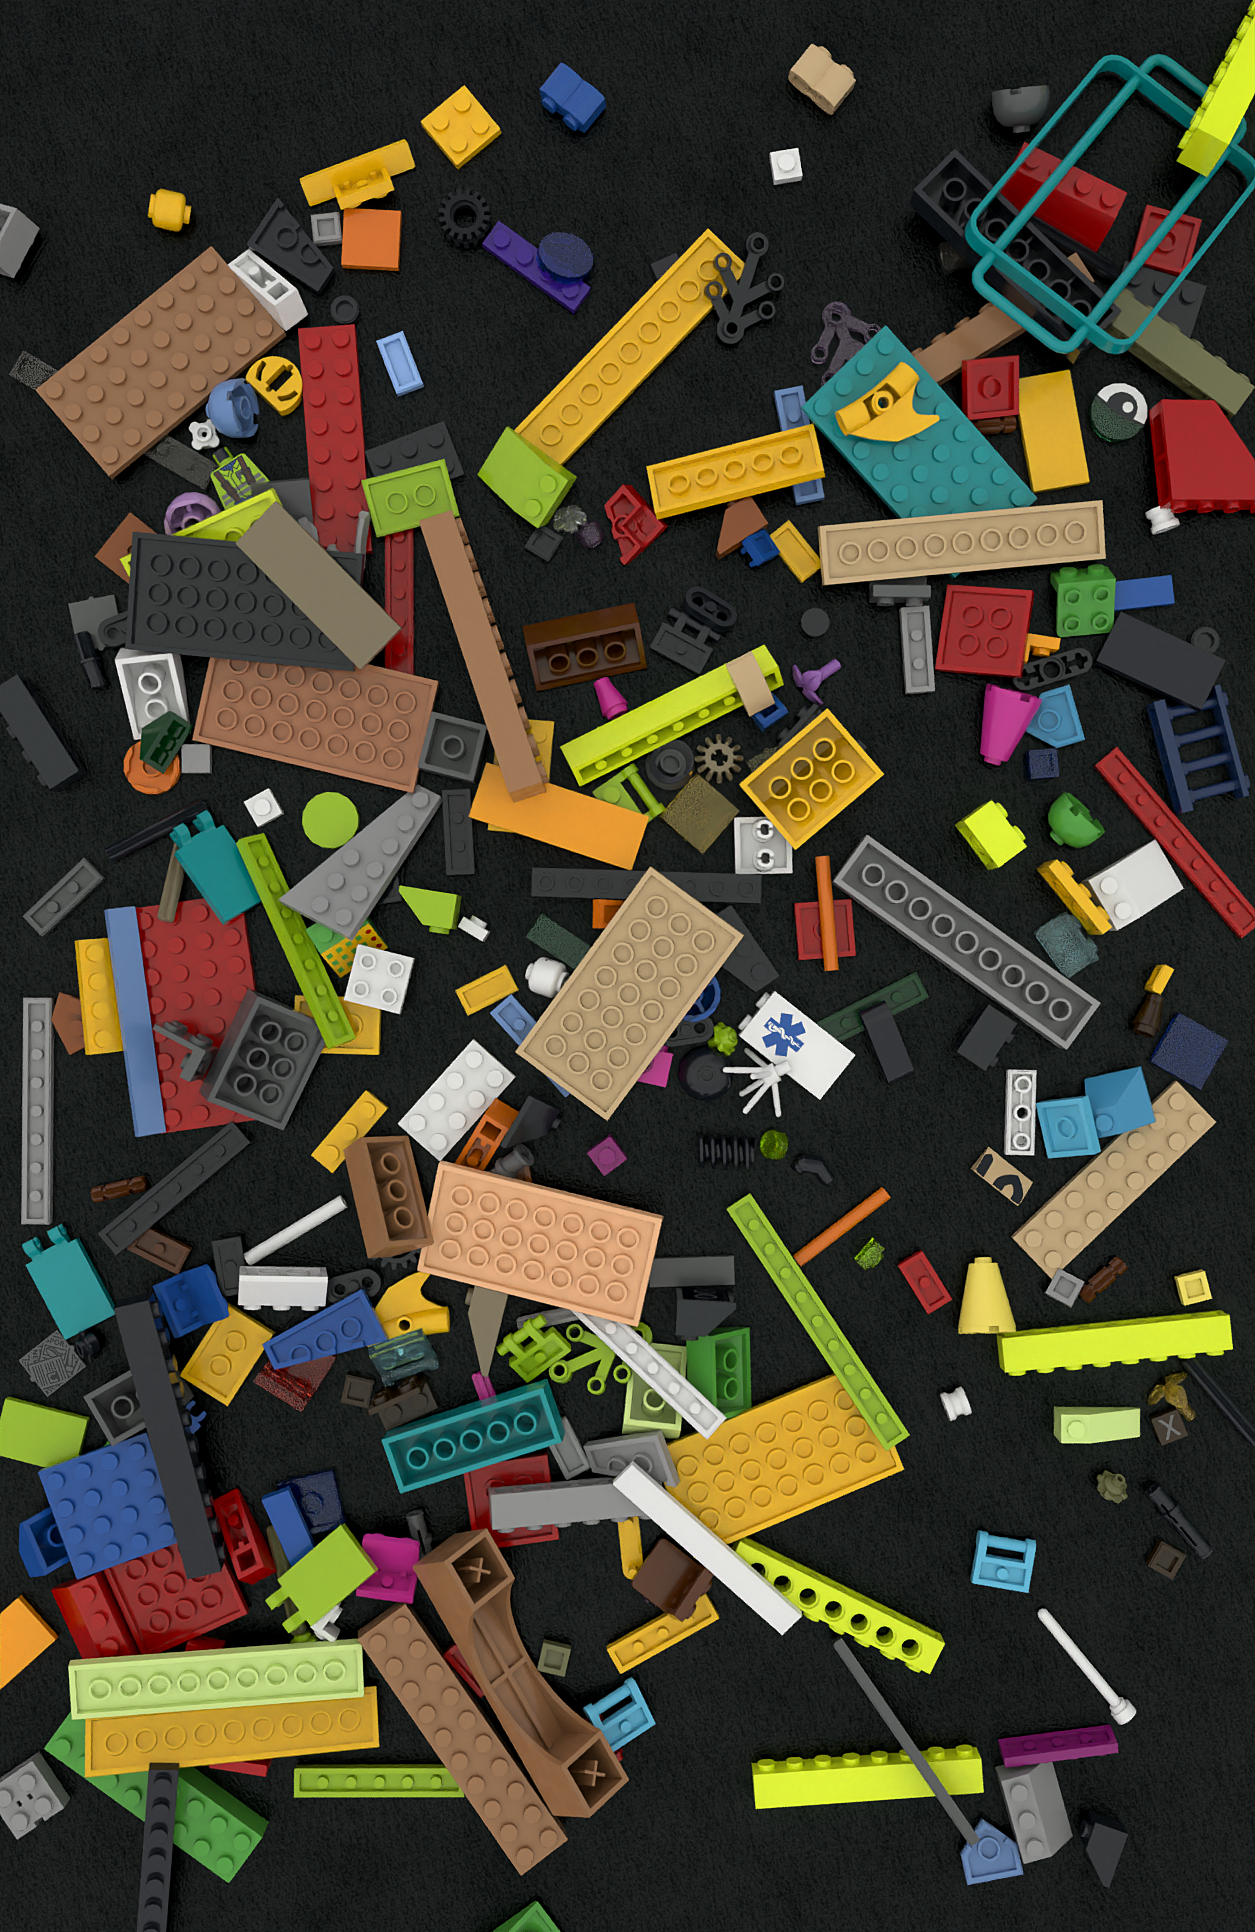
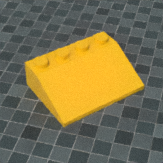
[739,708,884,850]

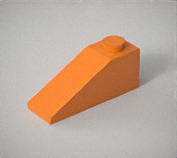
[455,1098,519,1171]

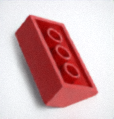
[1000,142,1127,252]
[51,1570,141,1659]

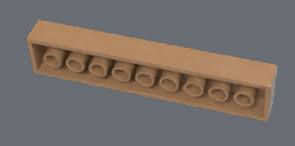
[419,510,549,803]
[358,1602,568,1876]

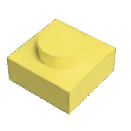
[1174,1269,1212,1306]

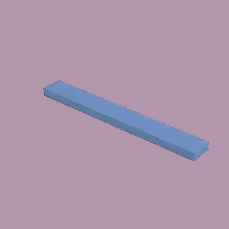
[104,906,166,1137]

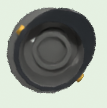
[645,739,696,790]

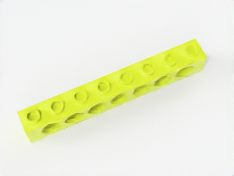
[731,1537,945,1674]

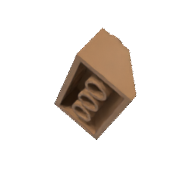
[343,1136,434,1259]

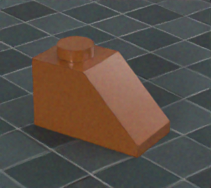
[716,496,768,560]

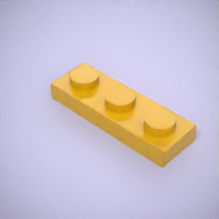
[311,1090,389,1173]

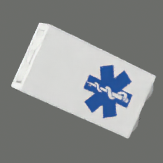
[738,991,855,1100]

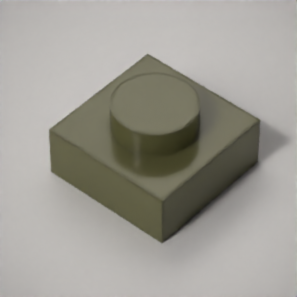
[537,1639,571,1677]

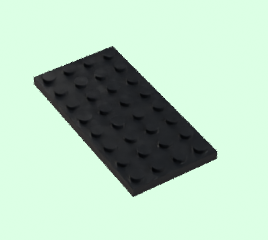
[125,532,365,672]

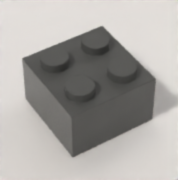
[418,712,489,784]

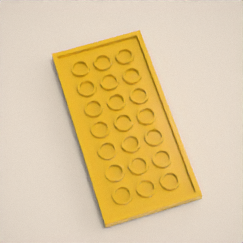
[663,1373,904,1558]

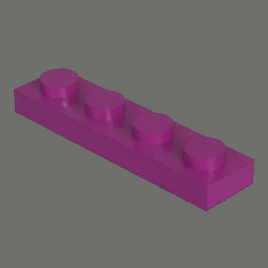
[998,1725,1118,1768]

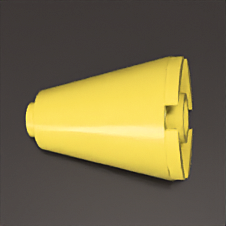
[958,1257,1016,1334]

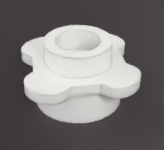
[189,419,220,450]

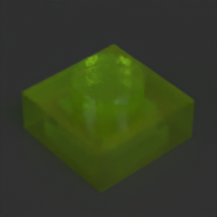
[854,1238,884,1270]

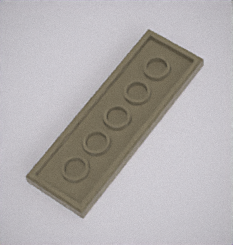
[235,501,402,670]

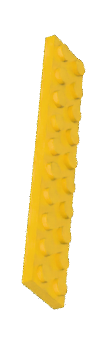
[514,229,745,466]
[85,1686,379,1778]

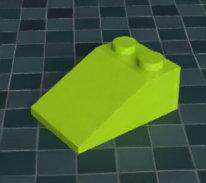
[477,426,577,528]

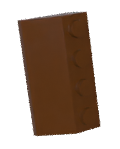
[523,603,647,691]

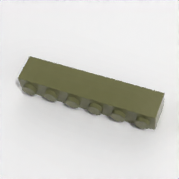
[1106,288,1255,420]

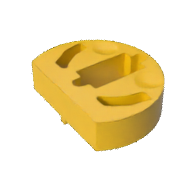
[246,356,303,416]

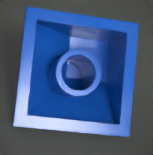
[19,1507,70,1578]

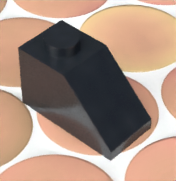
[1079,1811,1128,1888]

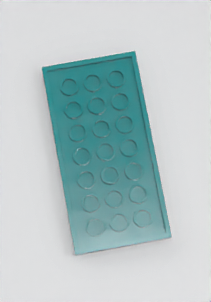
[800,325,1037,578]

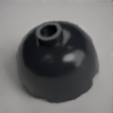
[677,1045,734,1102]

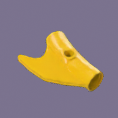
[835,362,940,442]
[368,1271,450,1354]

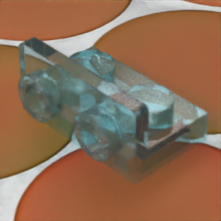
[1033,912,1099,979]

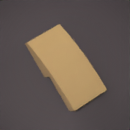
[725,651,775,716]

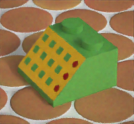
[305,916,388,978]

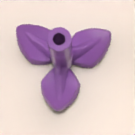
[792,659,841,706]

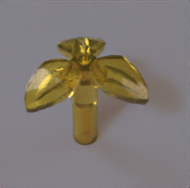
[1148,1372,1196,1421]

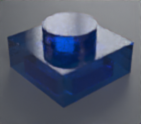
[1026,748,1059,780]

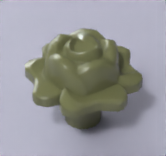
[1097,1470,1128,1503]

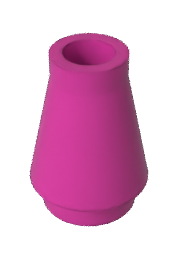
[593,677,629,721]

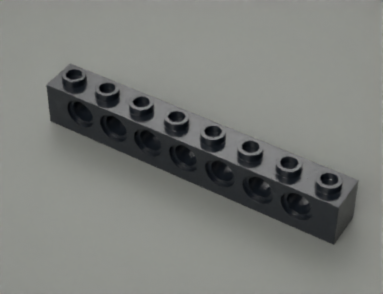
[531,868,762,904]

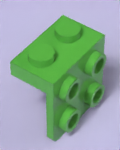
[1050,564,1116,637]

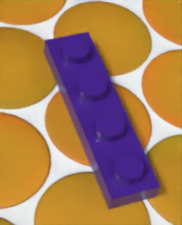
[482,221,591,314]

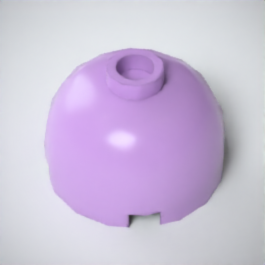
[164,492,221,535]

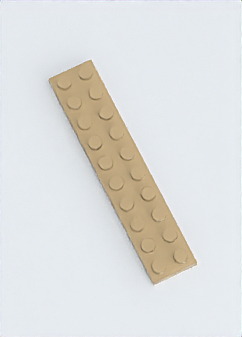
[818,500,1106,585]

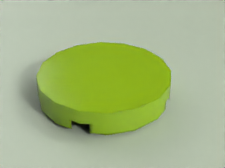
[302,792,360,849]

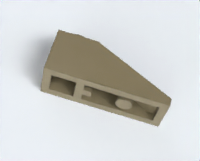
[465,1285,508,1377]

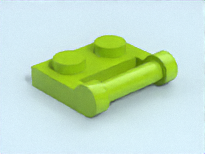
[592,763,666,822]

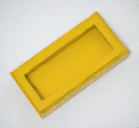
[770,520,821,584]
[455,965,519,1015]

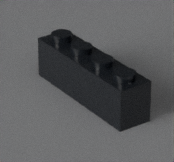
[0,674,87,791]

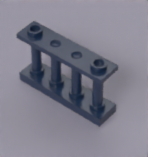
[1146,685,1250,815]

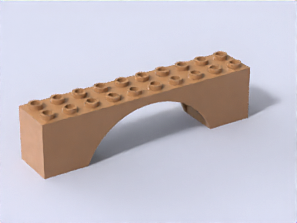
[412,1528,629,1818]

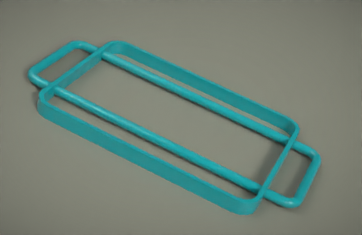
[965,54,1255,354]

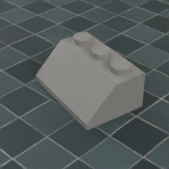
[995,1762,1073,1864]

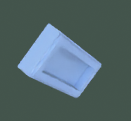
[376,331,424,397]

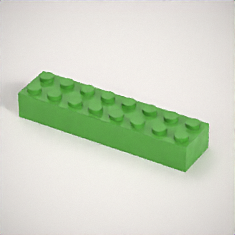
[44,1712,269,1883]

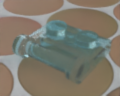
[368,1328,440,1387]

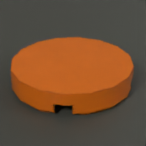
[124,740,182,795]

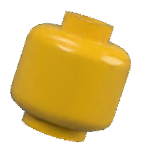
[148,189,191,232]

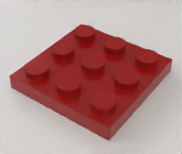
[935,585,1034,678]
[464,1452,559,1548]

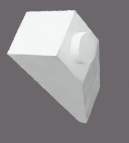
[228,249,308,331]

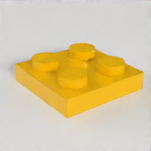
[421,85,501,169]

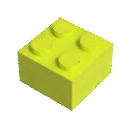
[955,800,1027,870]

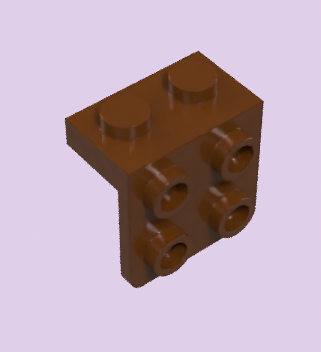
[631,1539,714,1622]

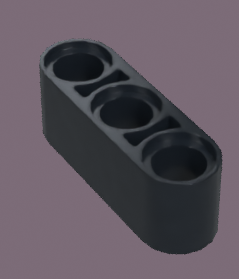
[858,1000,915,1085]

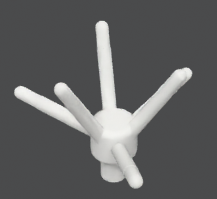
[723,1048,792,1117]

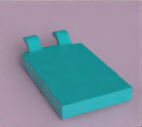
[169,810,262,925]
[22,1224,115,1340]

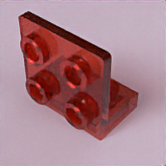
[253,1328,336,1412]

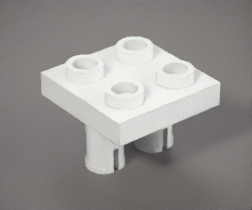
[734,817,793,874]
[344,944,415,1014]

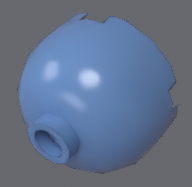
[206,378,259,438]

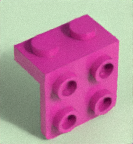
[356,1533,420,1604]

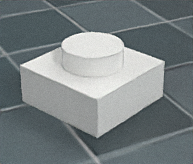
[769,148,803,185]
[244,788,284,827]
[458,915,490,942]

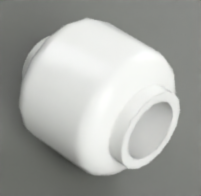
[525,957,570,998]

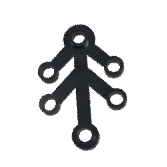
[704,232,784,344]

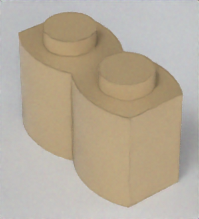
[788,44,856,115]

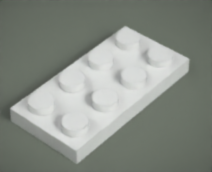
[398,1039,516,1161]

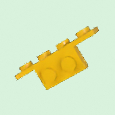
[300,139,415,210]

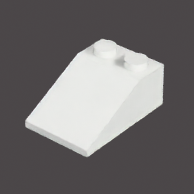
[115,648,191,740]
[1081,839,1184,931]

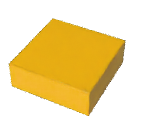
[1144,965,1174,995]

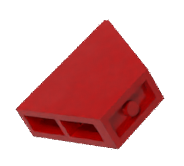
[1149,399,1255,513]

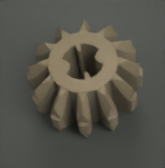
[695,734,743,784]

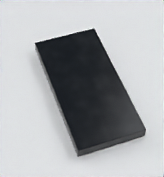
[1095,612,1226,712]

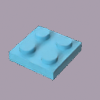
[1036,1096,1101,1158]

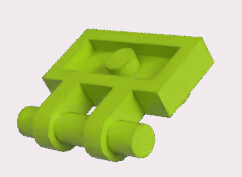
[496,1314,571,1383]

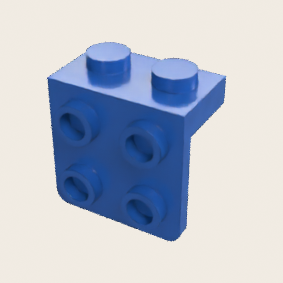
[153,1264,229,1338]

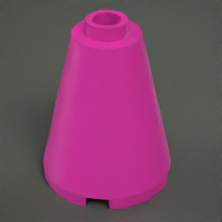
[980,683,1043,765]

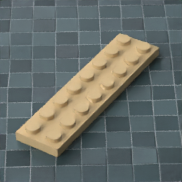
[1011,1081,1216,1279]

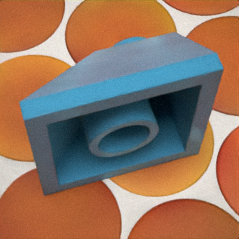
[1084,1066,1156,1138]

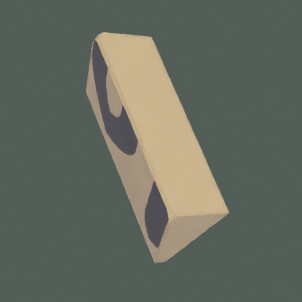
[970,1147,1033,1206]

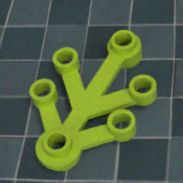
[549,1322,653,1395]

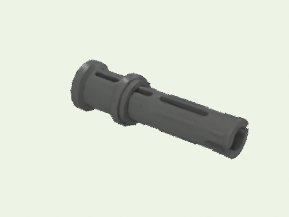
[489,1143,534,1178]

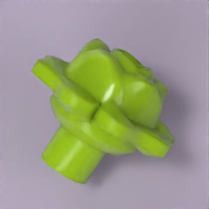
[708,1022,738,1056]

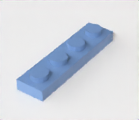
[774,386,824,505]
[490,994,571,1097]

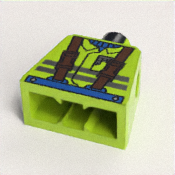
[210,447,269,510]

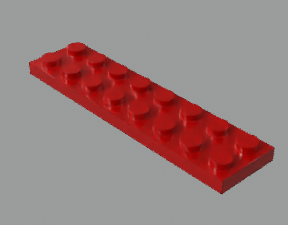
[298,324,373,554]

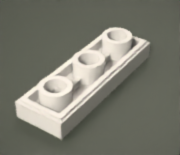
[1004,1069,1037,1155]

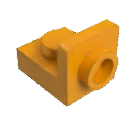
[1024,633,1061,664]

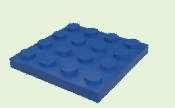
[38,1431,177,1579]

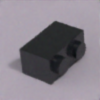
[952,1004,1017,1071]

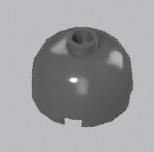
[992,85,1050,133]

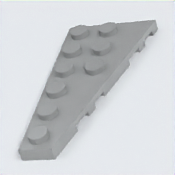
[279,785,442,941]

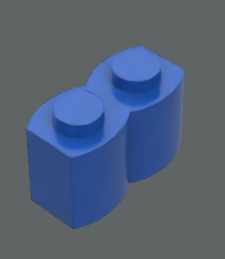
[539,62,606,133]

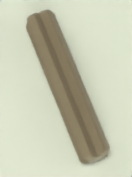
[157,842,185,923]

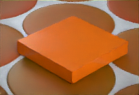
[341,208,402,271]

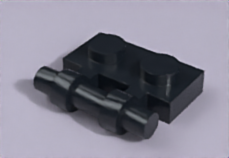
[650,606,722,675]

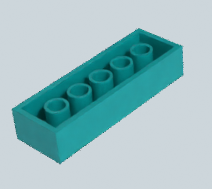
[382,1379,566,1494]

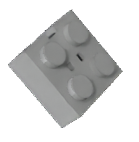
[0,1752,70,1839]

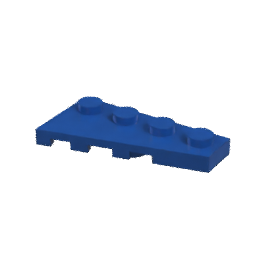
[262,1289,390,1370]

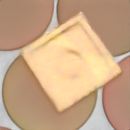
[659,773,739,854]

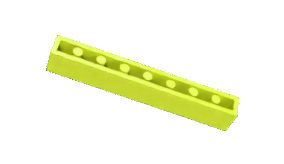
[560,645,784,786]
[996,1310,1233,1376]
[752,1745,984,1809]

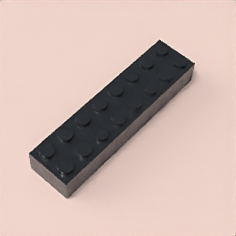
[909,149,1122,364]

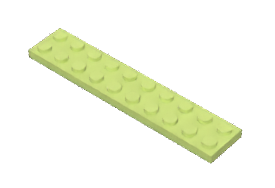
[68,1639,364,1720]

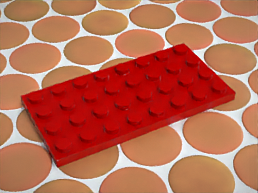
[136,898,257,1134]

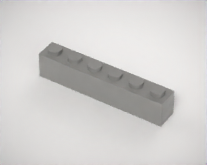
[488,1476,662,1533]

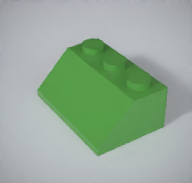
[686,1327,752,1419]

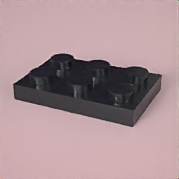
[364,421,465,482]

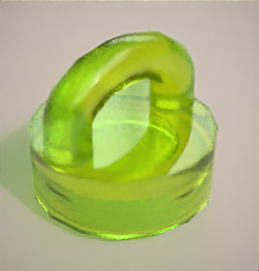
[760,1130,788,1160]

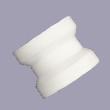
[1145,506,1180,535]
[940,1386,972,1421]

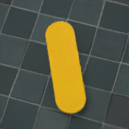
[618,1516,643,1579]

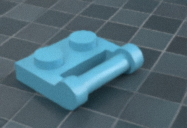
[970,1530,1036,1593]
[583,1677,656,1752]

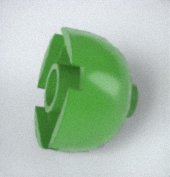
[1048,792,1105,848]

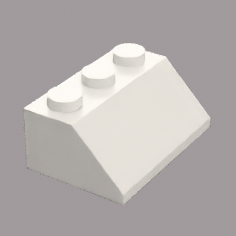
[238,1266,328,1311]

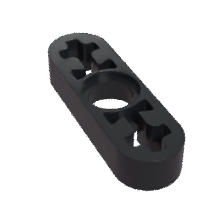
[1010,648,1092,692]

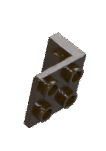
[367,1374,439,1431]

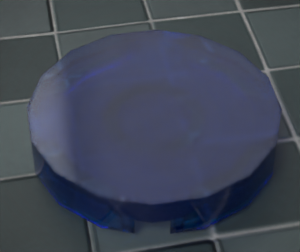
[536,232,593,284]

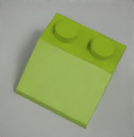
[399,886,462,934]

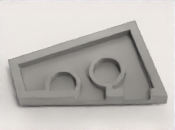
[583,1430,680,1487]

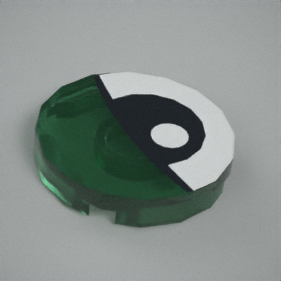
[1089,383,1147,442]

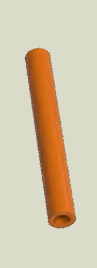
[815,856,839,971]
[793,1187,891,1267]

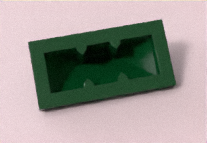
[140,711,193,774]

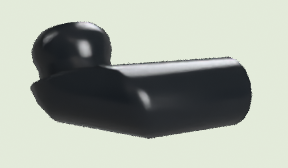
[793,1154,834,1185]

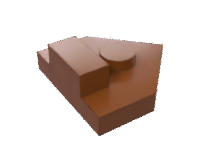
[51,992,85,1055]

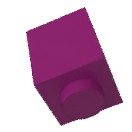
[587,1133,627,1176]

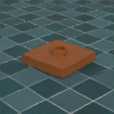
[95,513,157,584]

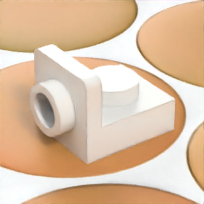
[310,1603,343,1642]

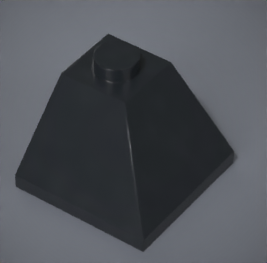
[500,1092,563,1148]

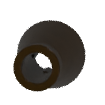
[1132,994,1164,1038]

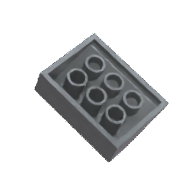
[199,988,325,1130]

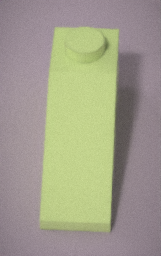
[1054,1407,1140,1443]

